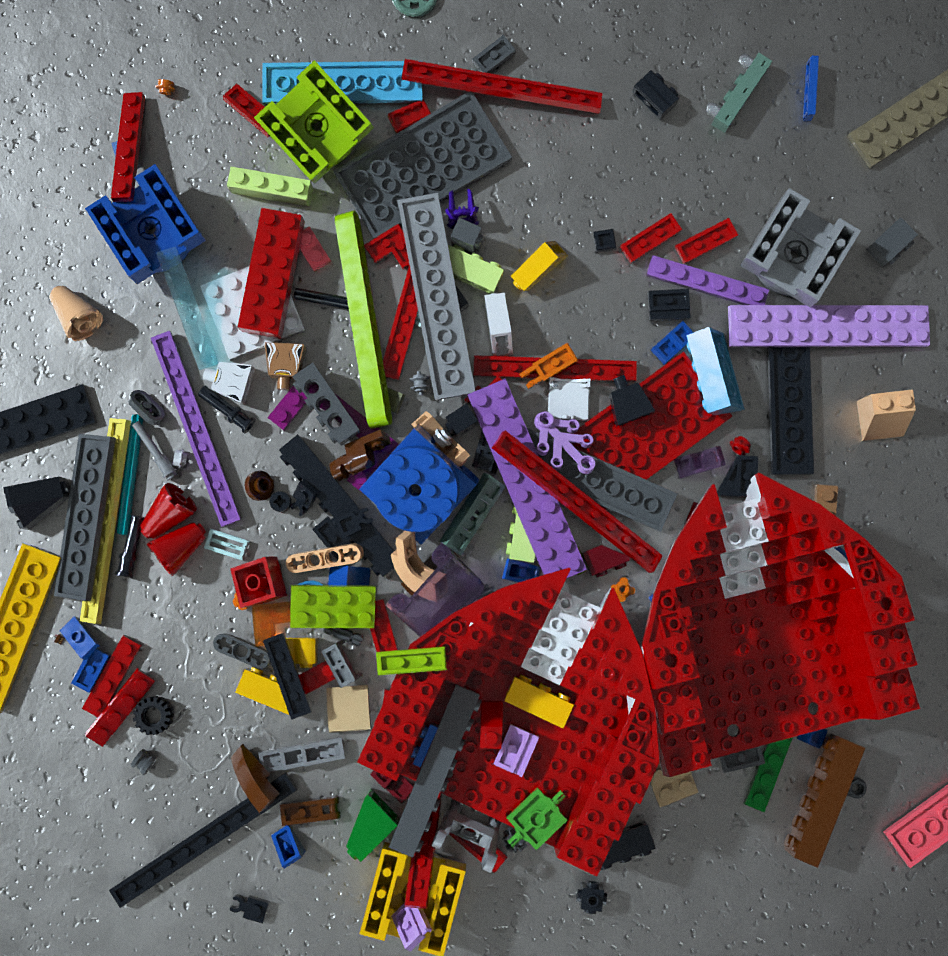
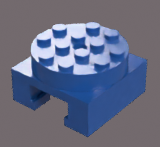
[85,164,206,284]
[359,424,480,545]

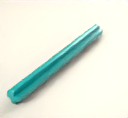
[117,414,143,535]

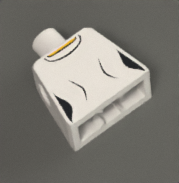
[203,362,255,405]

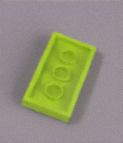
[290,585,376,628]

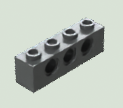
[292,362,361,446]

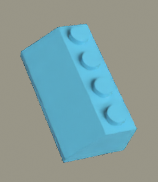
[687,327,745,415]

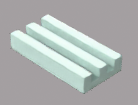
[204,529,250,561]

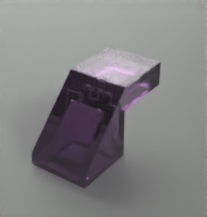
[674,446,726,479]

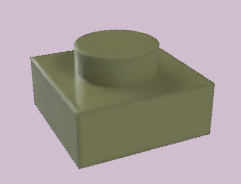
[387,387,405,414]

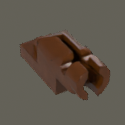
[329,429,391,481]

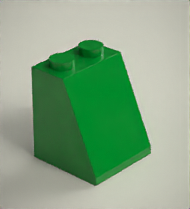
[346,788,400,862]

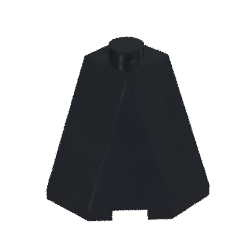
[3,476,70,530]

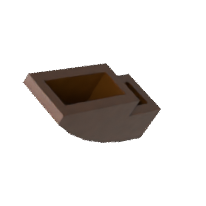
[231,744,280,813]

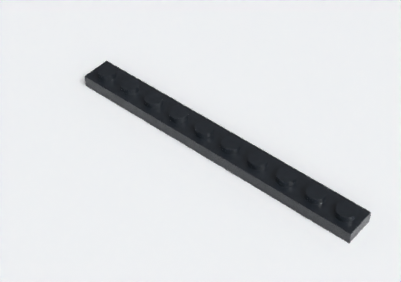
[109,772,298,908]

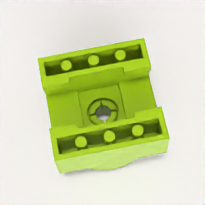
[254,60,374,183]

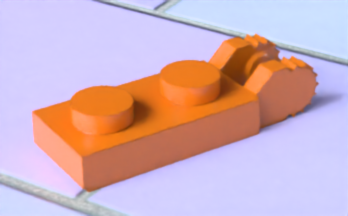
[519,343,578,389]

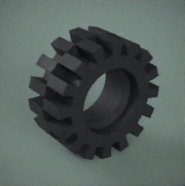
[133,696,174,735]

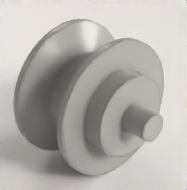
[409,371,430,396]

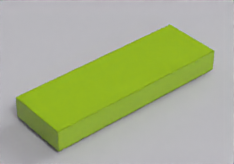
[376,646,447,675]

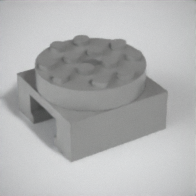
[740,188,861,308]

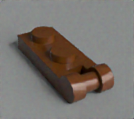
[280,796,341,826]

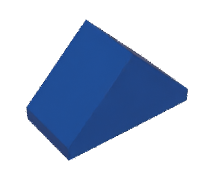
[328,565,371,586]
[271,825,306,869]

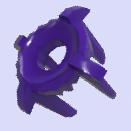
[445,189,479,229]

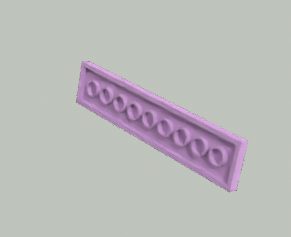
[728,305,930,347]

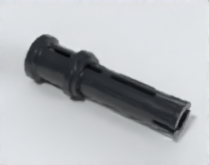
[198,385,256,434]
[115,515,144,578]

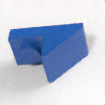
[502,558,540,582]

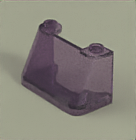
[385,543,484,637]

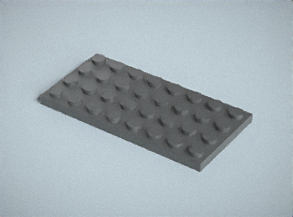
[333,91,512,239]

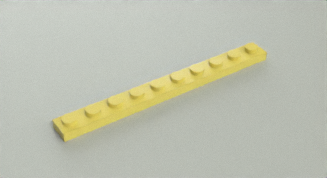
[80,418,131,624]

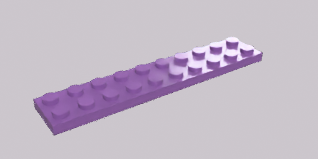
[467,379,587,578]

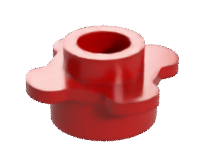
[730,436,751,456]

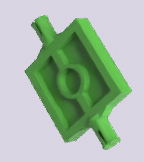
[507,787,568,850]

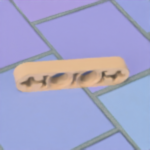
[286,543,364,573]

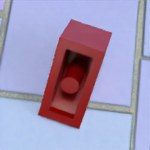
[479,701,503,749]

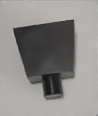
[609,375,655,427]

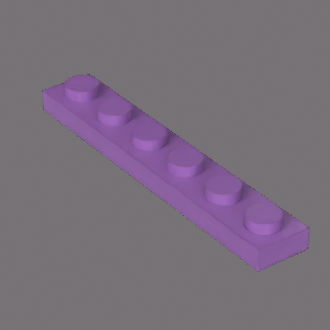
[646,255,769,305]

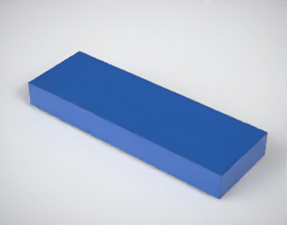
[803,55,819,121]

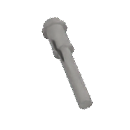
[132,421,178,481]

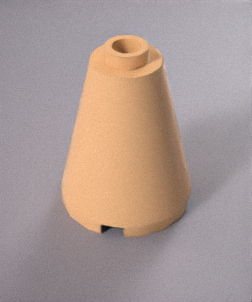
[49,286,103,341]

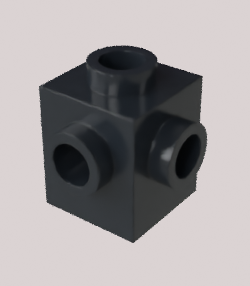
[576,881,607,914]

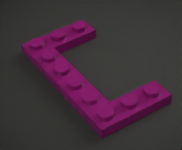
[267,384,399,492]

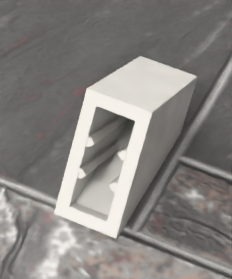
[484,292,513,356]

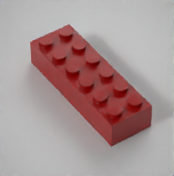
[237,208,305,339]

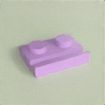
[494,724,539,777]
[391,902,432,951]

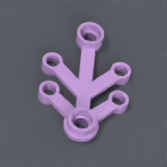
[534,411,595,474]

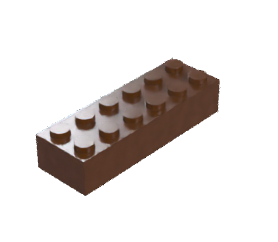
[784,733,865,868]

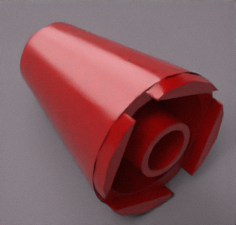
[140,483,197,539]
[147,522,207,576]

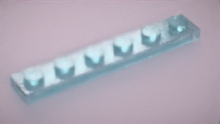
[156,246,219,370]

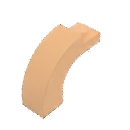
[411,411,470,467]
[391,530,447,601]

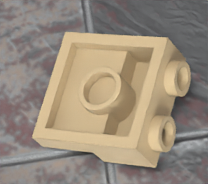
[650,762,699,808]

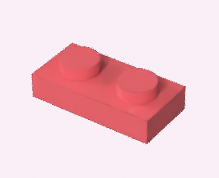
[300,226,331,272]

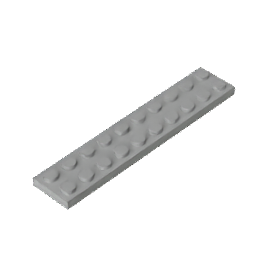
[398,193,475,401]

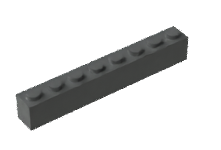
[389,684,482,858]

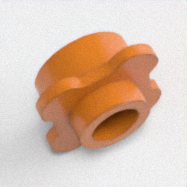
[610,577,635,602]

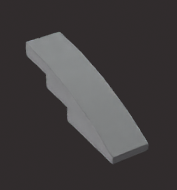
[258,737,345,772]

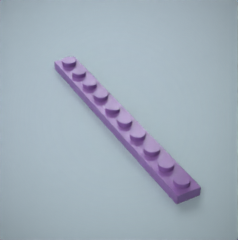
[151,331,242,527]

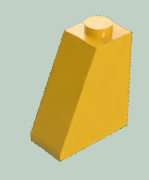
[511,241,569,291]

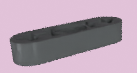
[213,633,270,669]

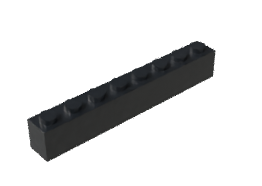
[279,434,395,577]

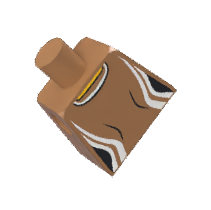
[265,342,306,390]

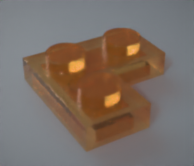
[252,601,291,647]

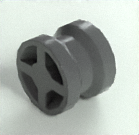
[130,748,157,775]

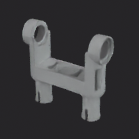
[431,799,502,873]

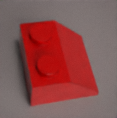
[230,556,287,608]

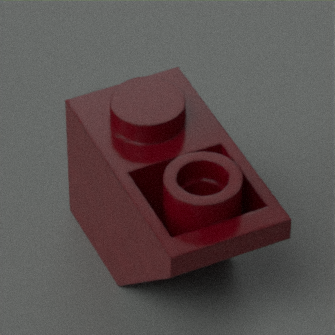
[581,545,630,578]

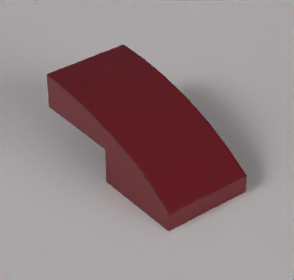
[370,770,414,804]

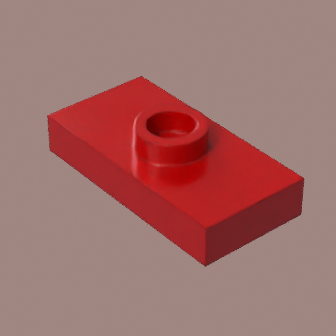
[387,99,431,134]

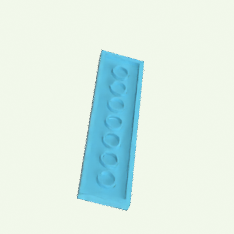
[262,61,423,105]

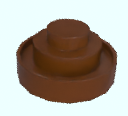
[244,471,274,501]

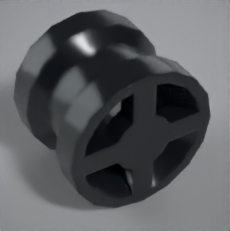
[269,491,292,513]

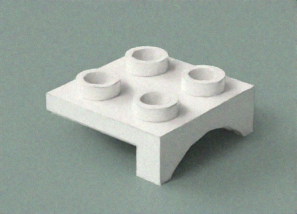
[548,377,591,421]

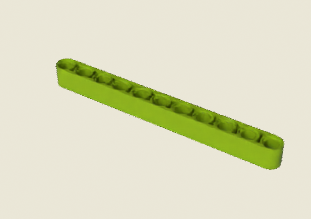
[335,210,392,429]

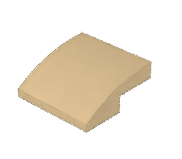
[326,685,371,733]

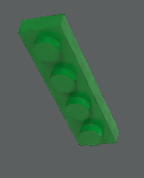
[743,737,793,813]

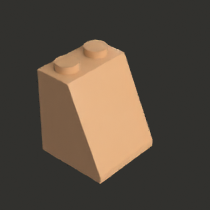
[857,390,916,441]

